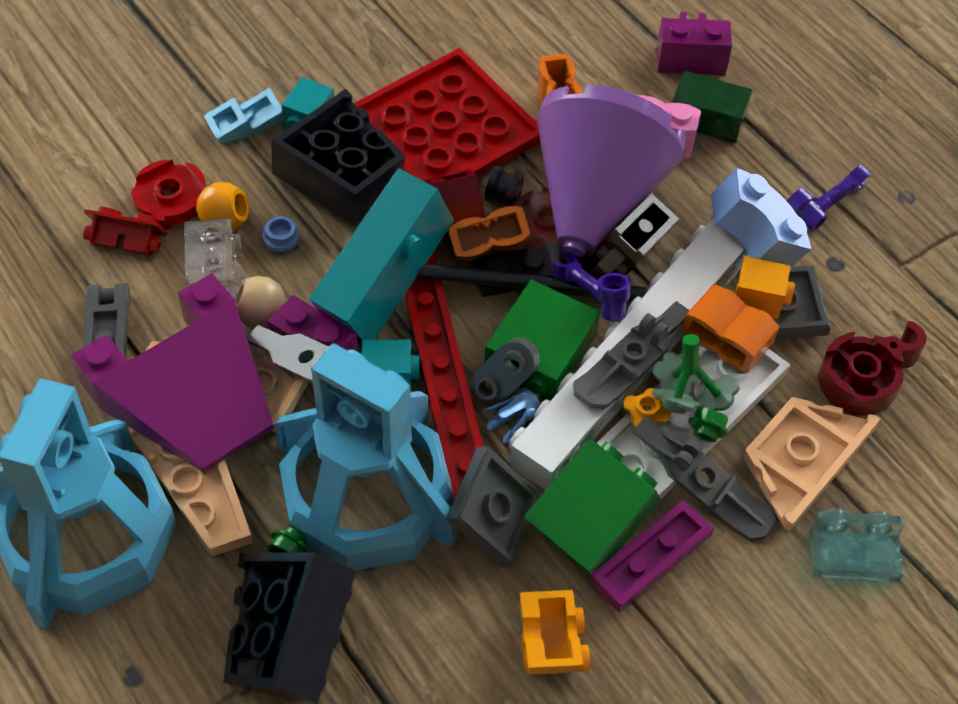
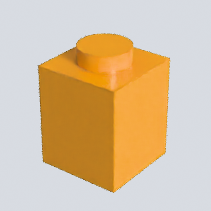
[735,256,795,319]

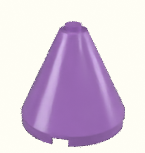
[537,85,686,257]

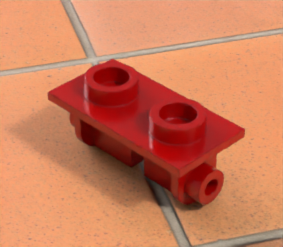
[83,207,168,255]

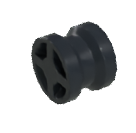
[484,165,524,207]

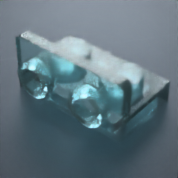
[810,509,905,582]

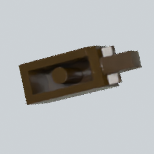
[590,193,679,280]

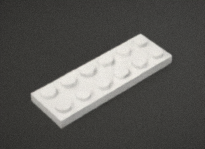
[597,346,791,499]

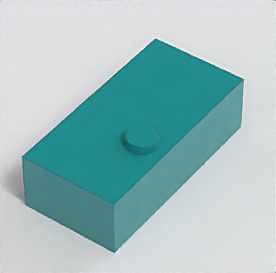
[309,168,454,344]

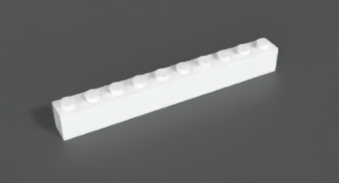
[509,214,749,491]

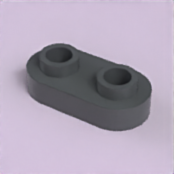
[471,338,540,406]

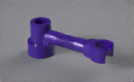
[787,164,872,232]
[553,253,630,322]

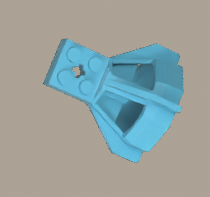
[275,343,458,570]
[0,378,177,628]

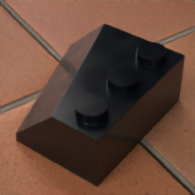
[271,89,405,227]

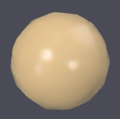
[235,275,286,329]

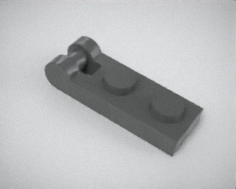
[83,283,130,357]

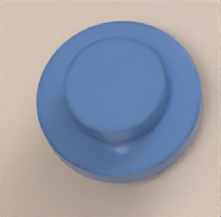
[262,216,300,252]

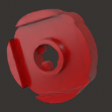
[131,160,207,230]

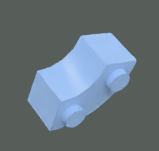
[711,168,811,268]

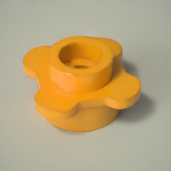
[623,388,672,428]

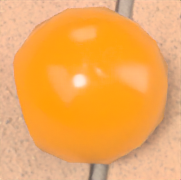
[196,182,249,234]

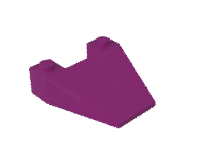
[70,273,274,472]

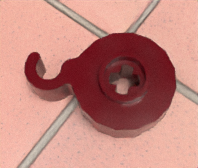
[818,321,927,416]

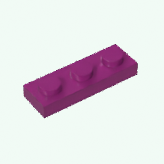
[589,500,714,613]

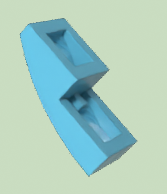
[204,88,283,143]

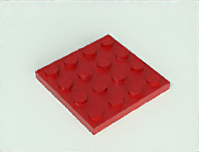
[354,48,541,180]

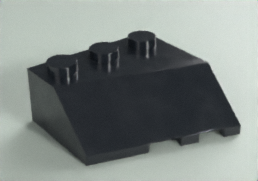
[223,552,356,704]

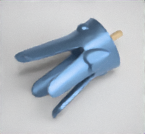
[483,388,540,445]

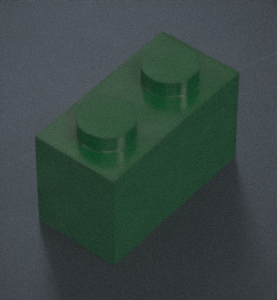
[672,71,753,143]

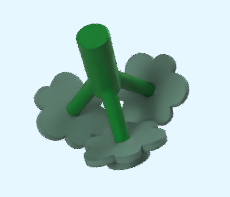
[652,334,740,414]

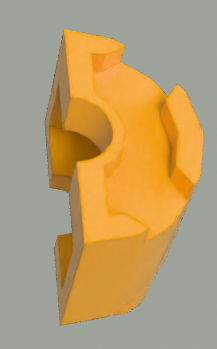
[520,590,590,675]

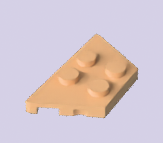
[743,397,881,532]

